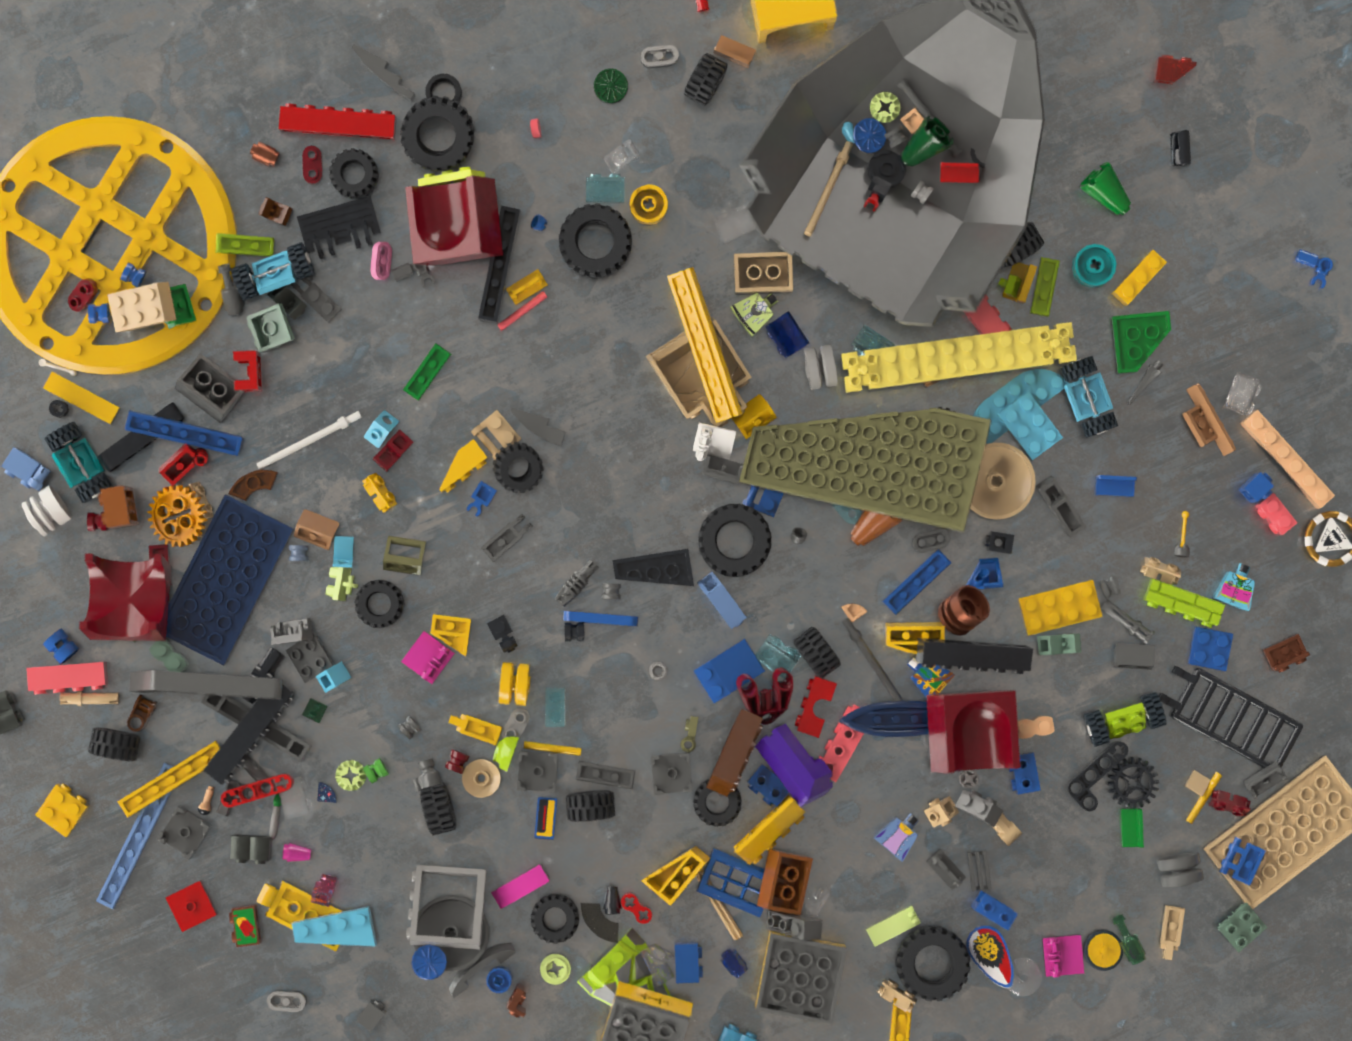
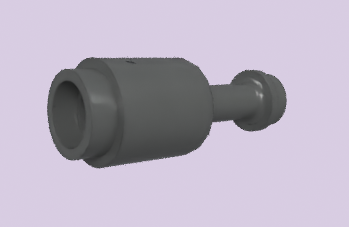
[218,264,244,315]

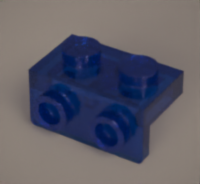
[765,311,809,358]

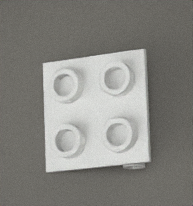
[692,422,736,461]

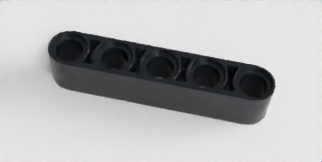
[98,402,185,473]

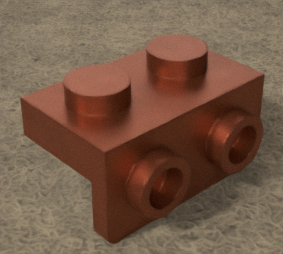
[1263,634,1310,673]

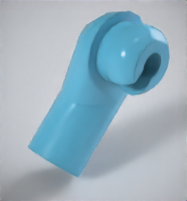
[842,122,855,143]

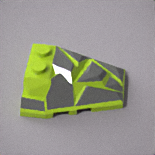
[577,928,672,1006]

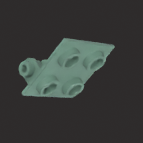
[1217,902,1267,953]

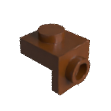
[259,197,293,226]

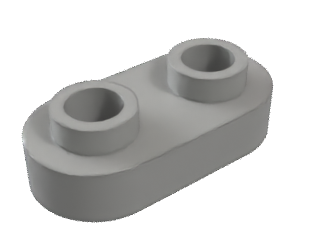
[641,45,679,67]
[501,708,530,739]
[267,991,306,1012]

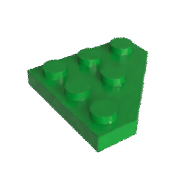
[1111,311,1171,374]

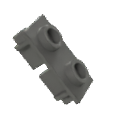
[927,849,967,890]

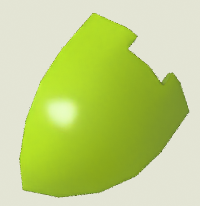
[493,736,519,772]

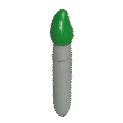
[269,793,282,840]

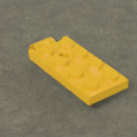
[256,880,342,952]

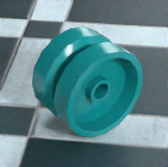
[1071,244,1117,288]

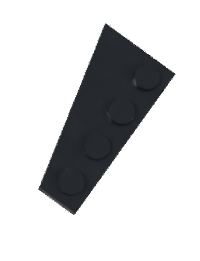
[612,549,694,586]

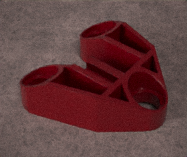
[736,667,793,725]

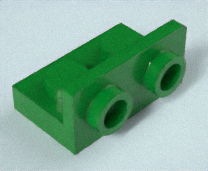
[166,284,196,329]

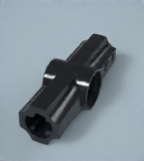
[242,647,285,704]

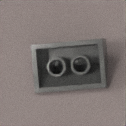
[174,353,245,423]

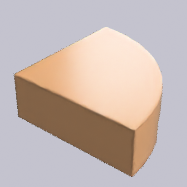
[841,604,868,622]

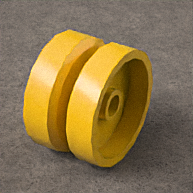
[499,662,531,706]

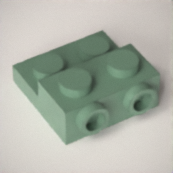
[247,303,295,353]

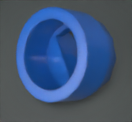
[531,214,547,231]

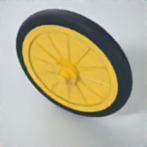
[1084,930,1123,971]

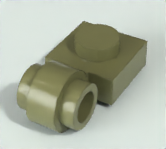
[681,716,698,752]

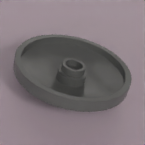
[414,896,489,973]

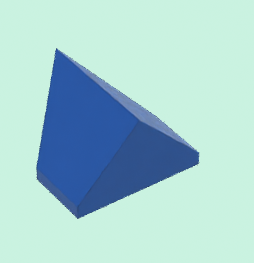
[966,558,1003,589]

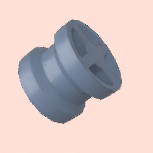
[289,545,308,561]

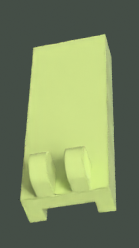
[866,906,921,947]

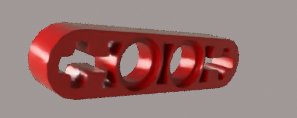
[221,773,294,808]

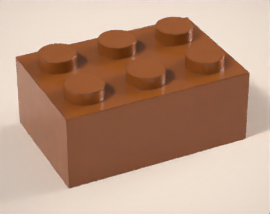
[98,486,139,529]
[757,849,813,915]

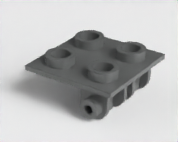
[285,633,334,683]

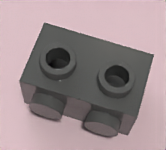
[955,789,1003,828]

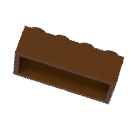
[706,709,763,797]

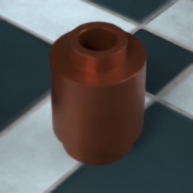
[250,141,280,166]

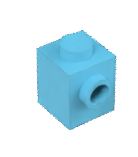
[316,661,351,693]

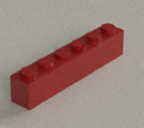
[278,103,397,140]

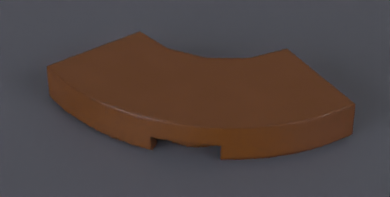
[228,470,279,501]

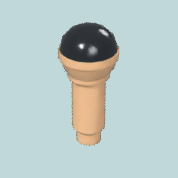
[198,786,214,815]

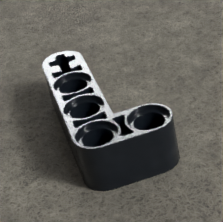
[1066,741,1129,812]

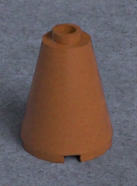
[851,511,903,546]

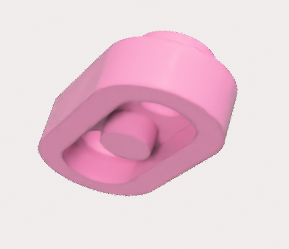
[371,242,392,280]

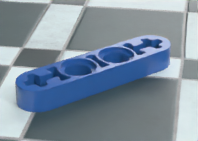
[563,611,638,626]

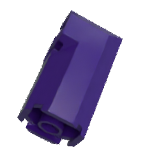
[755,723,833,807]

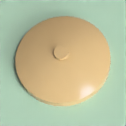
[970,443,1035,520]

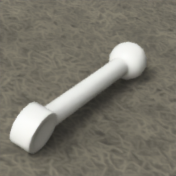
[39,359,77,376]

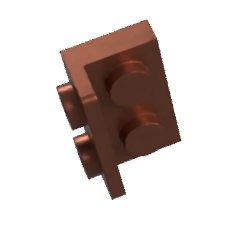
[507,983,526,1018]

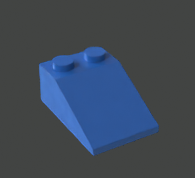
[694,639,765,703]

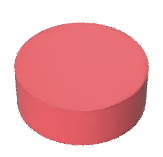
[530,119,542,139]

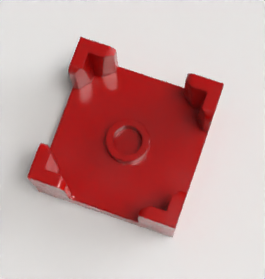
[233,350,262,392]

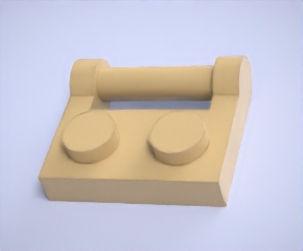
[471,410,522,460]

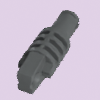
[555,559,599,607]

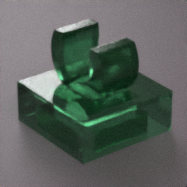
[302,698,328,723]

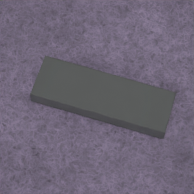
[576,761,636,789]

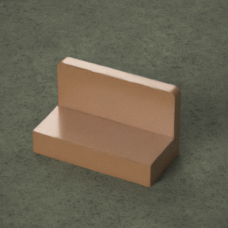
[713,35,756,68]
[293,509,340,550]

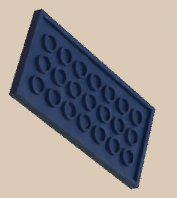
[166,494,294,666]

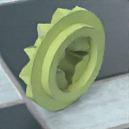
[870,92,901,123]
[335,760,366,791]
[540,954,571,985]

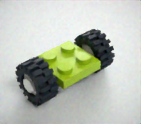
[1084,692,1167,747]

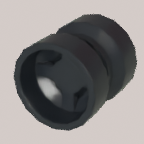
[565,622,584,642]

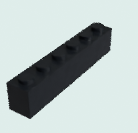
[478,205,521,324]
[916,638,1033,674]
[203,678,294,785]

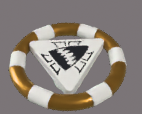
[1304,511,1352,567]

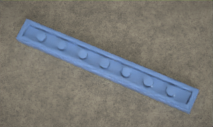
[96,763,173,909]

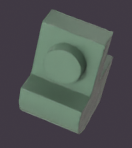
[1037,633,1081,655]

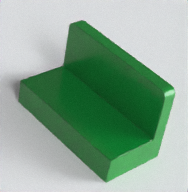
[1120,808,1144,848]

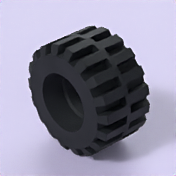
[684,53,727,106]
[329,148,379,199]
[1003,222,1045,267]
[493,442,543,493]
[354,580,404,628]
[793,627,841,679]
[88,727,140,762]
[693,779,742,827]
[420,783,457,836]
[566,790,615,822]
[531,894,579,944]

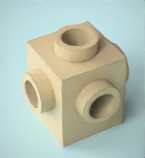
[924,796,959,827]

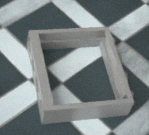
[407,865,487,950]

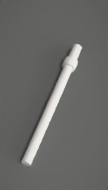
[256,411,362,470]

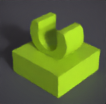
[998,274,1022,298]

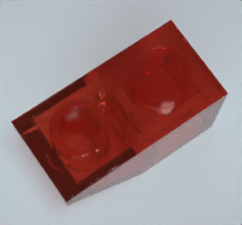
[1153,55,1197,85]

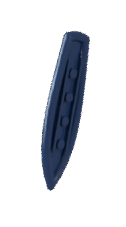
[840,701,929,737]

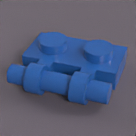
[1219,837,1266,886]

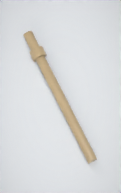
[804,141,853,237]

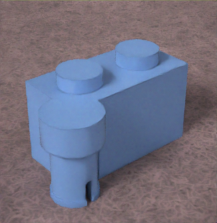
[1,447,51,491]

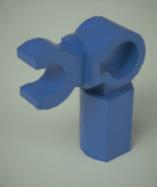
[1295,249,1333,288]

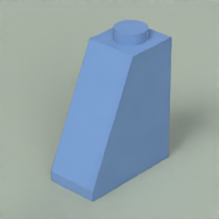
[697,571,747,629]

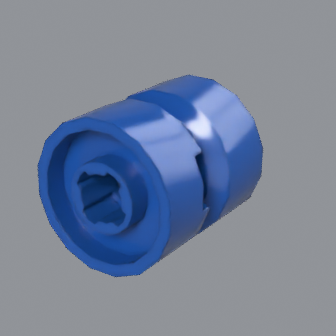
[43,628,80,665]
[486,965,513,993]

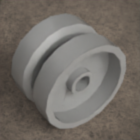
[804,344,838,390]

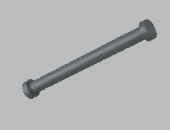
[897,79,962,158]

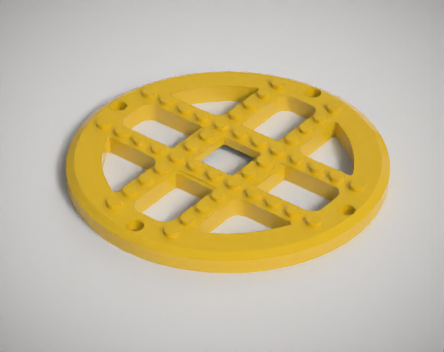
[0,116,237,375]

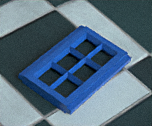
[696,848,765,917]

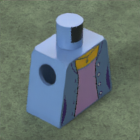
[873,813,919,861]

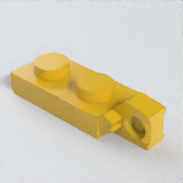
[448,714,503,745]

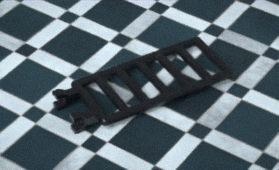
[1158,666,1303,768]

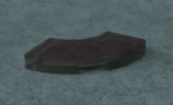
[581,903,619,943]

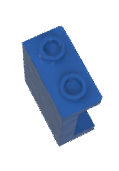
[971,890,1017,930]

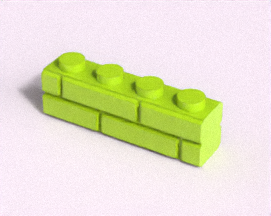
[1143,579,1225,628]

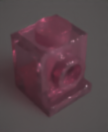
[311,874,337,907]

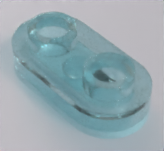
[831,503,862,524]

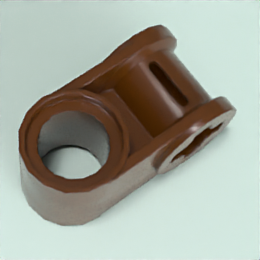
[127,694,158,732]

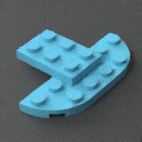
[973,369,1069,461]

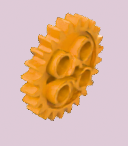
[147,485,207,547]

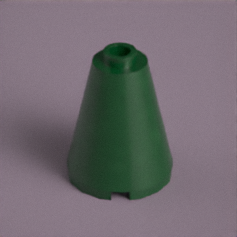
[901,116,954,167]

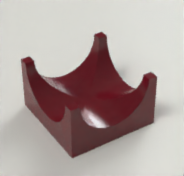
[79,553,171,641]

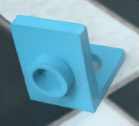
[364,410,399,448]
[333,536,354,568]

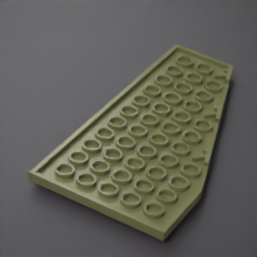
[739,408,991,532]

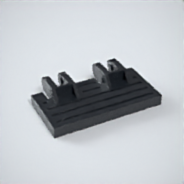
[297,196,381,259]

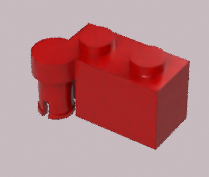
[159,444,208,486]

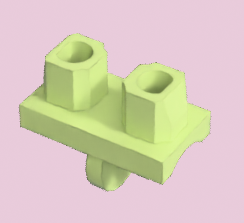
[325,567,358,601]

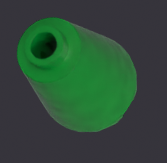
[1080,162,1131,215]

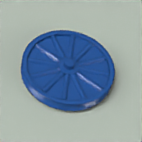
[853,118,886,153]
[412,945,447,980]

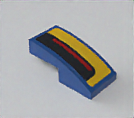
[535,797,557,840]

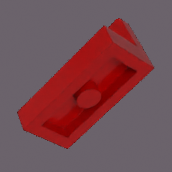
[940,163,979,183]

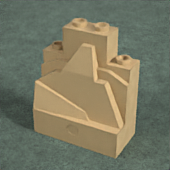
[646,316,752,427]

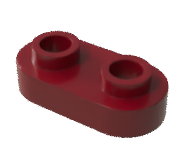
[302,145,323,184]
[68,278,98,312]

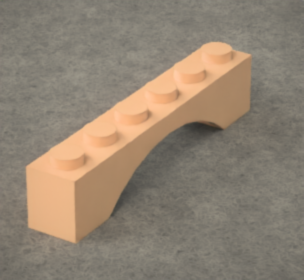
[1240,410,1335,509]

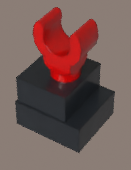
[864,175,891,212]

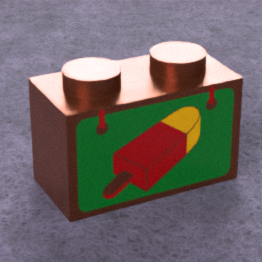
[229,904,262,947]

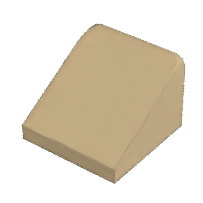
[1184,770,1210,797]

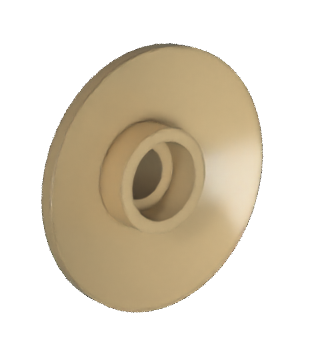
[462,759,501,798]

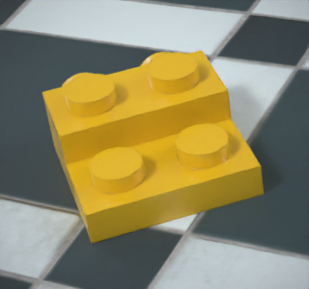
[35,783,89,838]

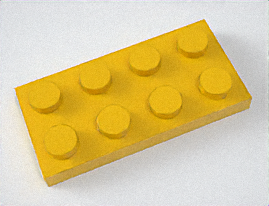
[1018,580,1103,636]

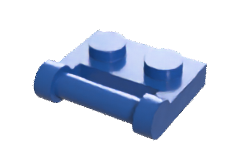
[742,486,784,518]

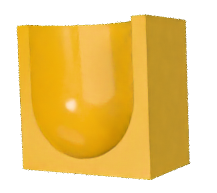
[750,0,837,43]

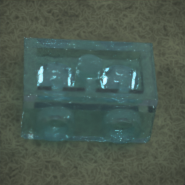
[586,174,625,203]
[756,634,801,679]

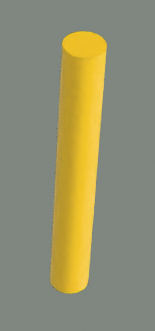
[523,741,582,756]
[1186,772,1222,824]

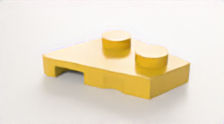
[431,614,471,656]

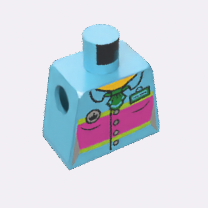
[1212,563,1255,611]

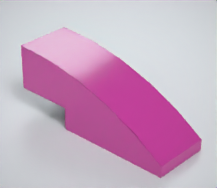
[491,864,550,909]

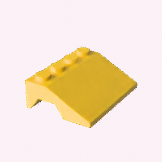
[734,795,805,865]

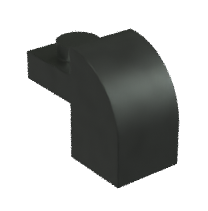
[267,285,307,320]

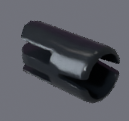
[1170,130,1191,166]

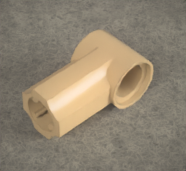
[993,813,1023,847]

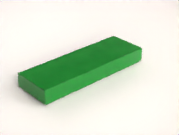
[403,343,452,401]

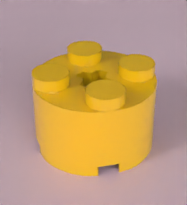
[630,184,668,225]

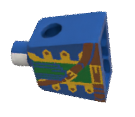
[907,656,955,699]

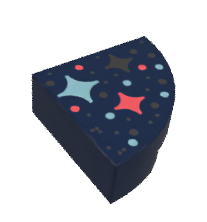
[317,782,337,803]

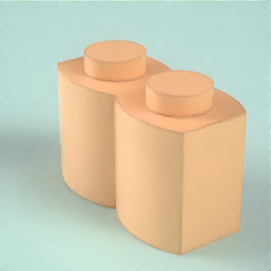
[1018,715,1055,739]

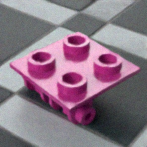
[401,631,455,684]
[1043,935,1084,977]

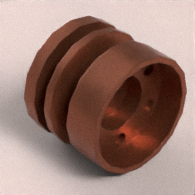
[938,585,990,636]

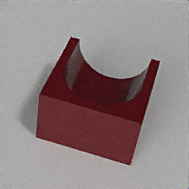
[405,176,503,266]
[927,690,1020,773]

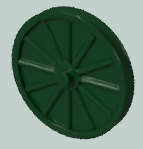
[594,68,628,103]

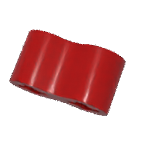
[621,892,652,924]

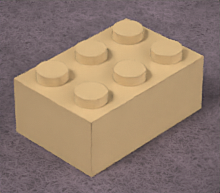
[734,252,793,294]
[108,282,176,332]

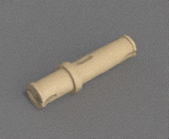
[60,691,119,706]

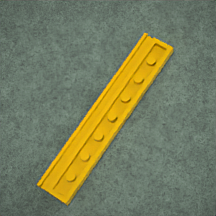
[667,267,742,423]

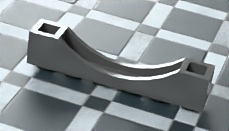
[201,695,311,762]

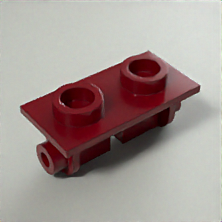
[1209,790,1251,816]

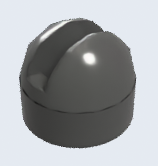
[791,527,807,545]

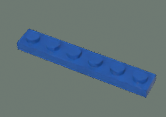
[124,410,242,456]

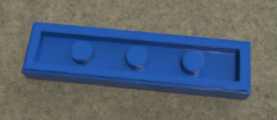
[883,549,952,615]

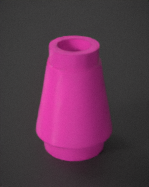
[282,843,311,862]

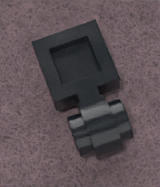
[487,615,518,653]

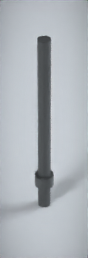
[842,618,904,701]

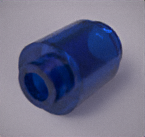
[720,949,748,978]

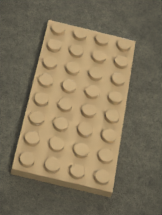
[1203,755,1352,909]

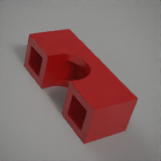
[794,676,837,738]

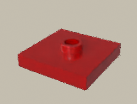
[165,880,218,932]

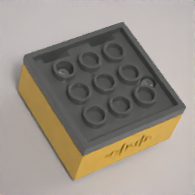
[755,930,847,1025]
[600,981,693,1041]

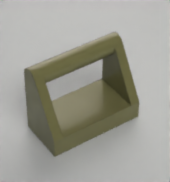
[383,536,426,576]

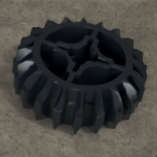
[1107,757,1159,809]

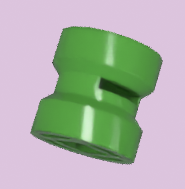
[363,758,389,784]

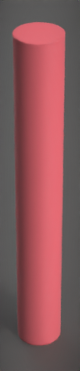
[497,291,547,331]

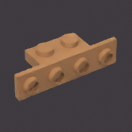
[1182,383,1236,456]

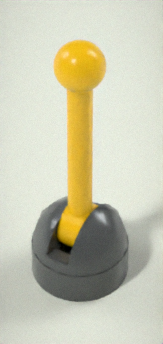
[1174,511,1190,558]

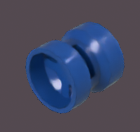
[120,262,146,287]
[88,303,110,324]

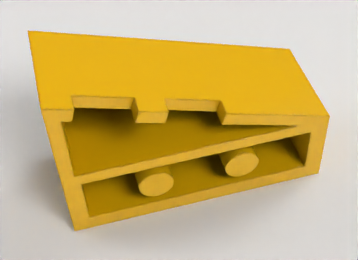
[885,622,945,654]
[642,846,710,906]

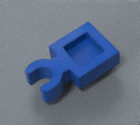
[467,481,497,517]

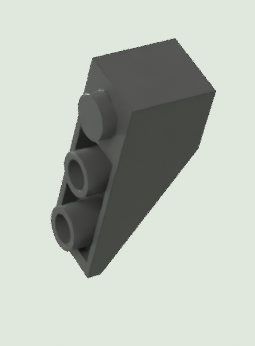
[767,910,823,940]

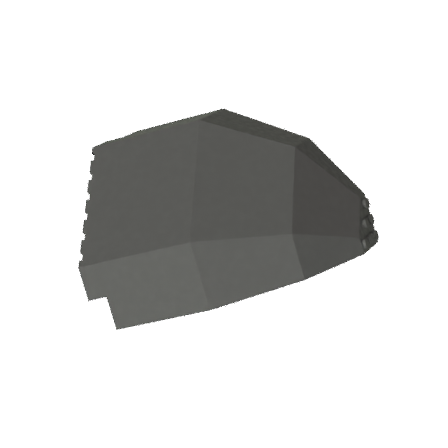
[739,0,1045,327]

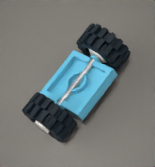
[231,242,314,301]
[1060,356,1119,438]

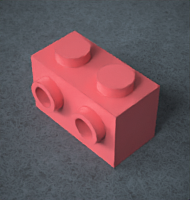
[1255,493,1297,535]

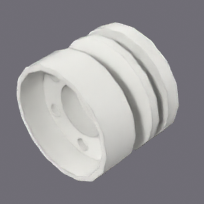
[22,485,72,536]

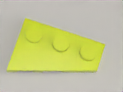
[418,167,485,186]

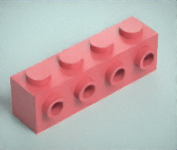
[818,704,864,782]

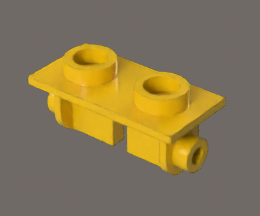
[506,269,548,305]
[362,472,397,513]

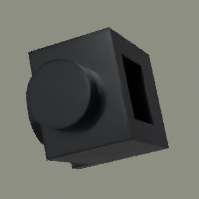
[984,531,1014,554]

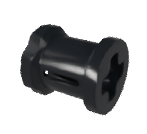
[49,400,69,418]

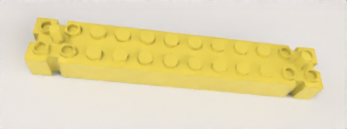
[841,322,1077,393]

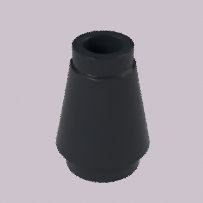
[603,886,622,915]

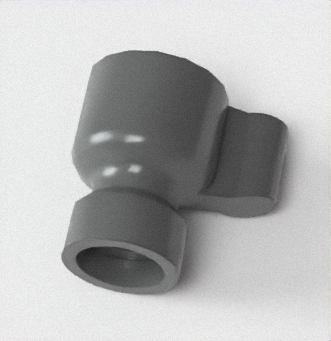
[413,758,442,792]

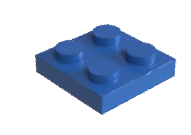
[1188,626,1233,671]

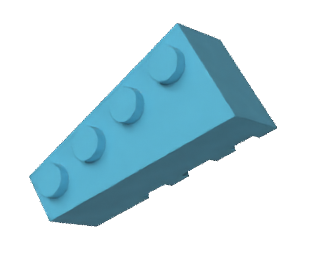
[292,906,377,946]

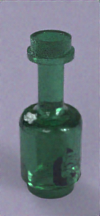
[1112,914,1146,965]

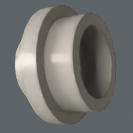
[649,662,668,681]

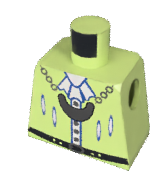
[730,293,778,337]

